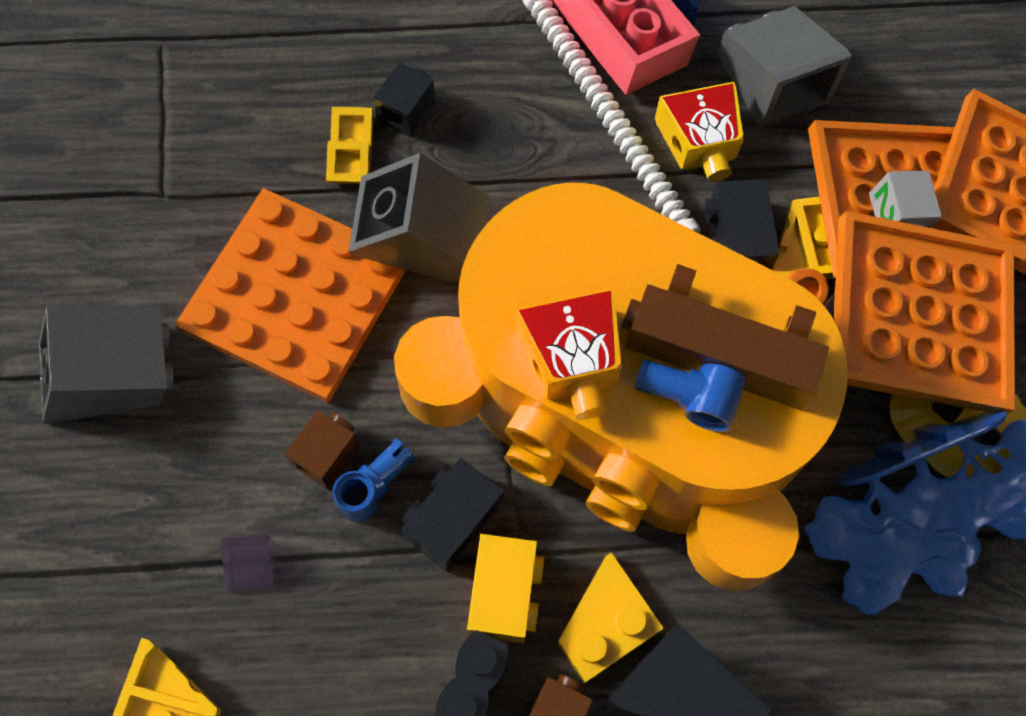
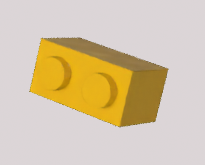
[467,534,544,643]

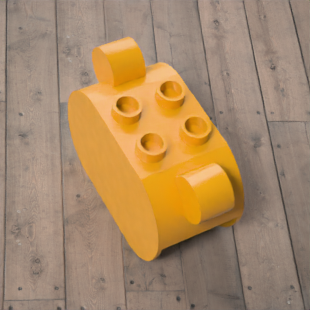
[394,183,848,591]

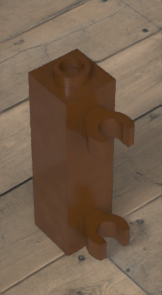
[621,264,829,411]

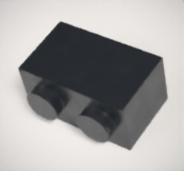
[705,179,780,270]
[401,457,504,572]

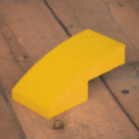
[326,107,374,184]

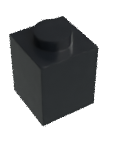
[373,62,436,138]

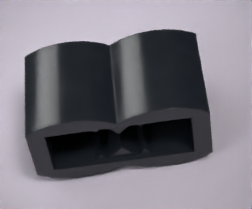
[435,630,508,716]

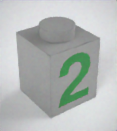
[869,171,942,228]

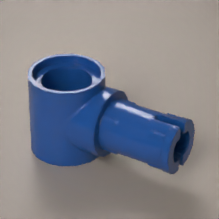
[635,359,746,432]
[333,438,416,522]

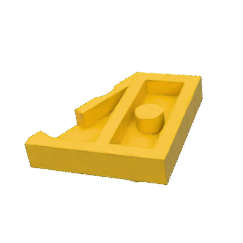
[772,196,835,279]
[558,553,664,684]
[113,638,222,716]

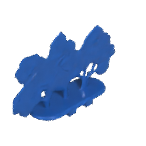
[805,411,1026,615]

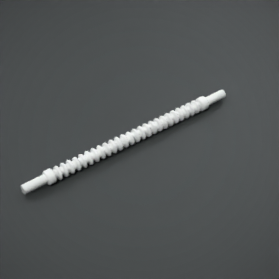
[522,0,701,233]

